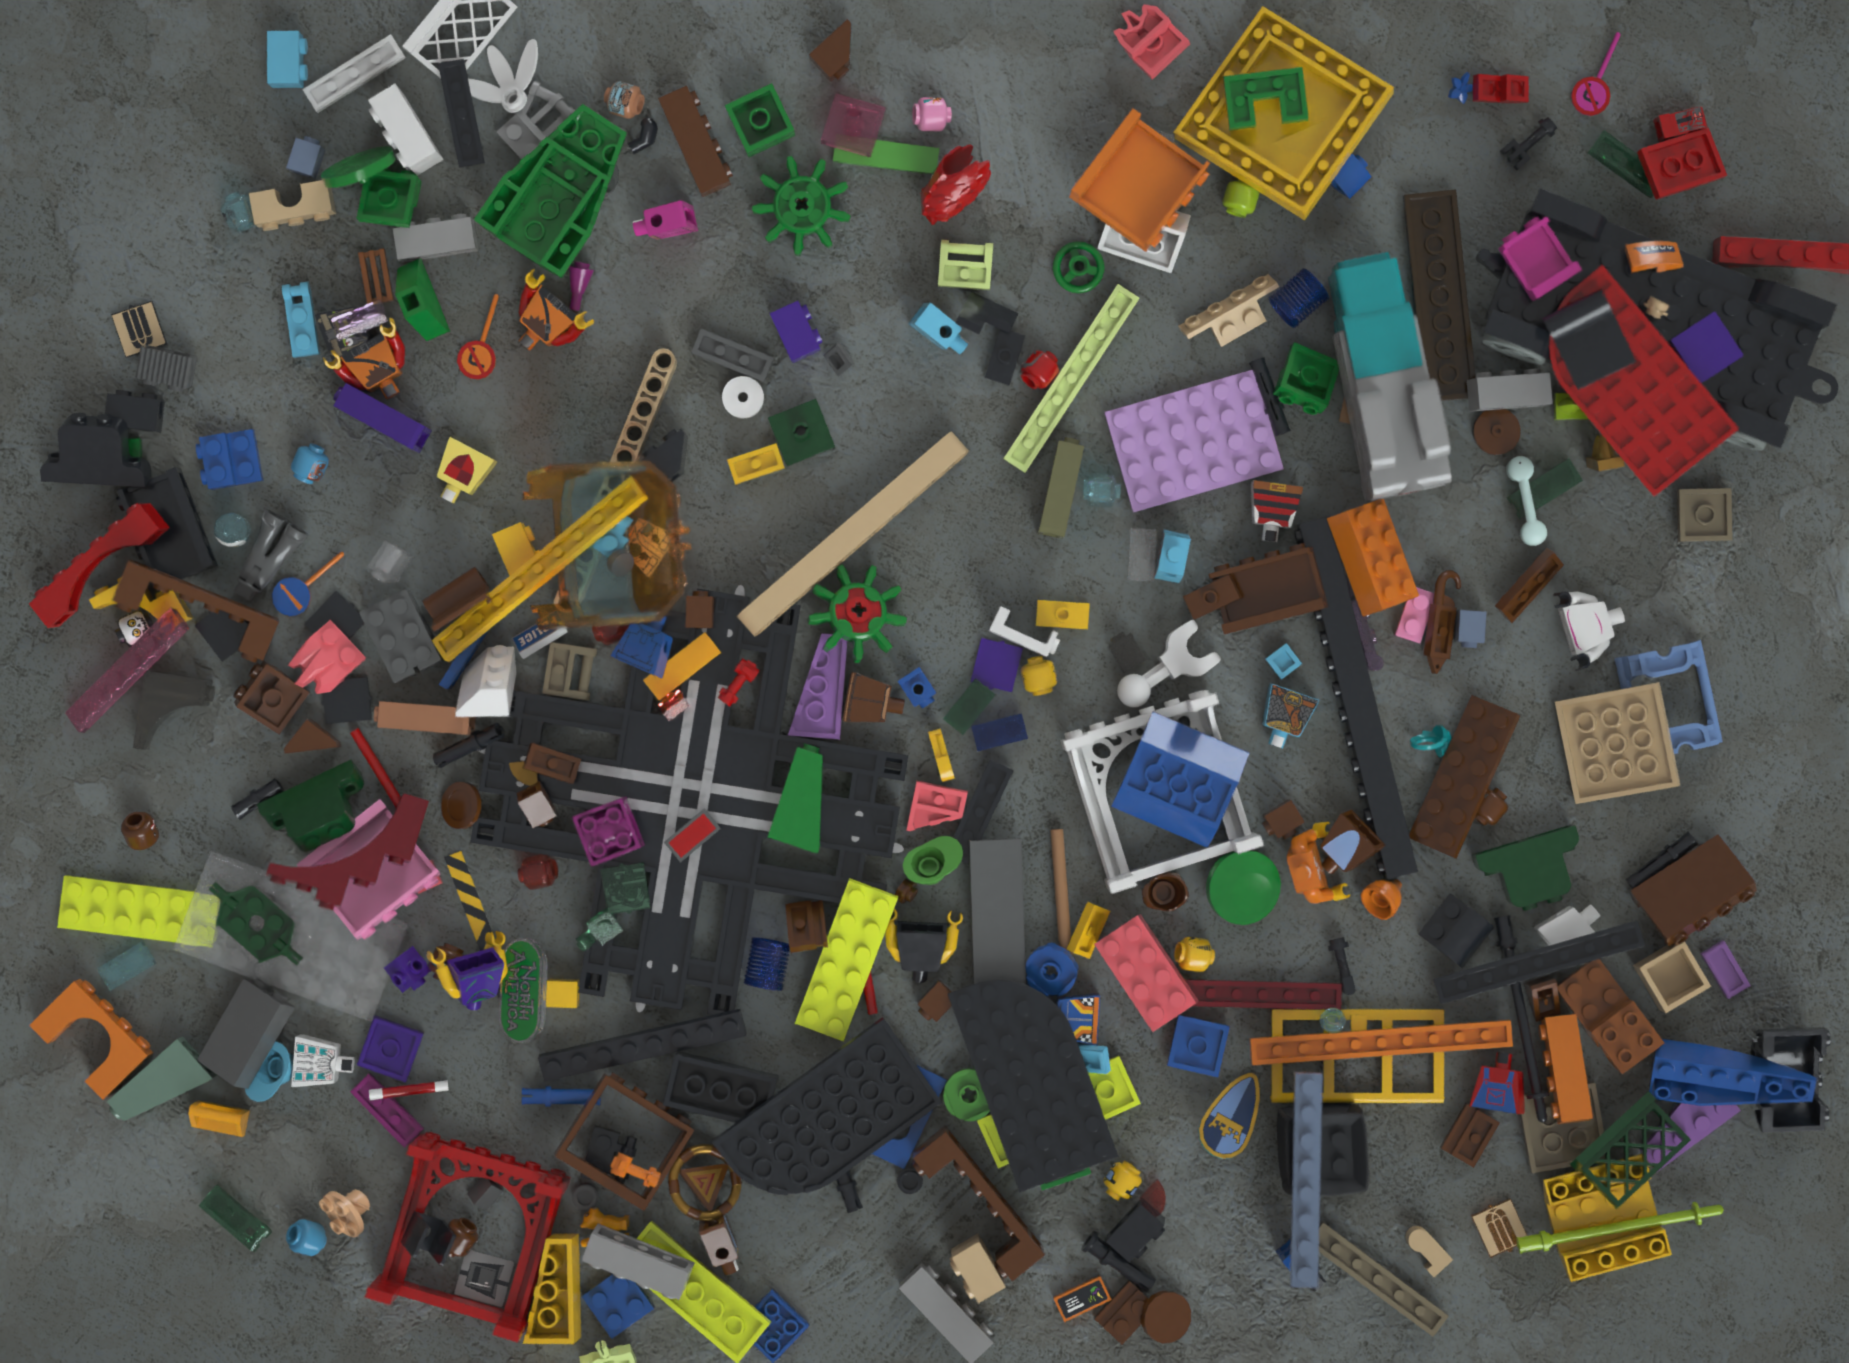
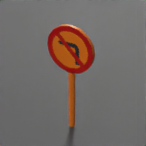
[457,294,499,380]

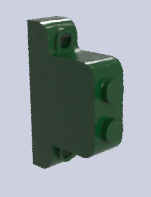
[257,759,364,852]
[1471,824,1579,911]

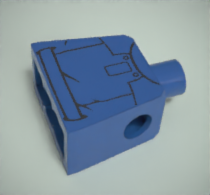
[611,612,673,679]

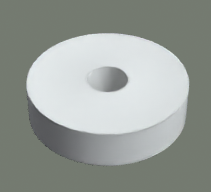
[722,376,764,419]

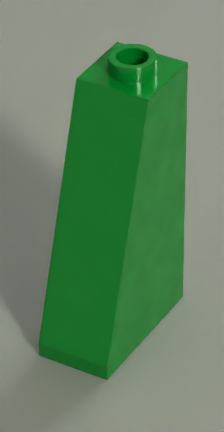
[768,744,823,854]

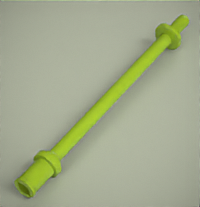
[1516,1202,1724,1254]

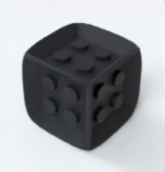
[1277,1103,1369,1196]

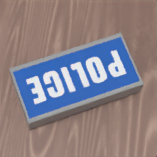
[512,611,568,659]

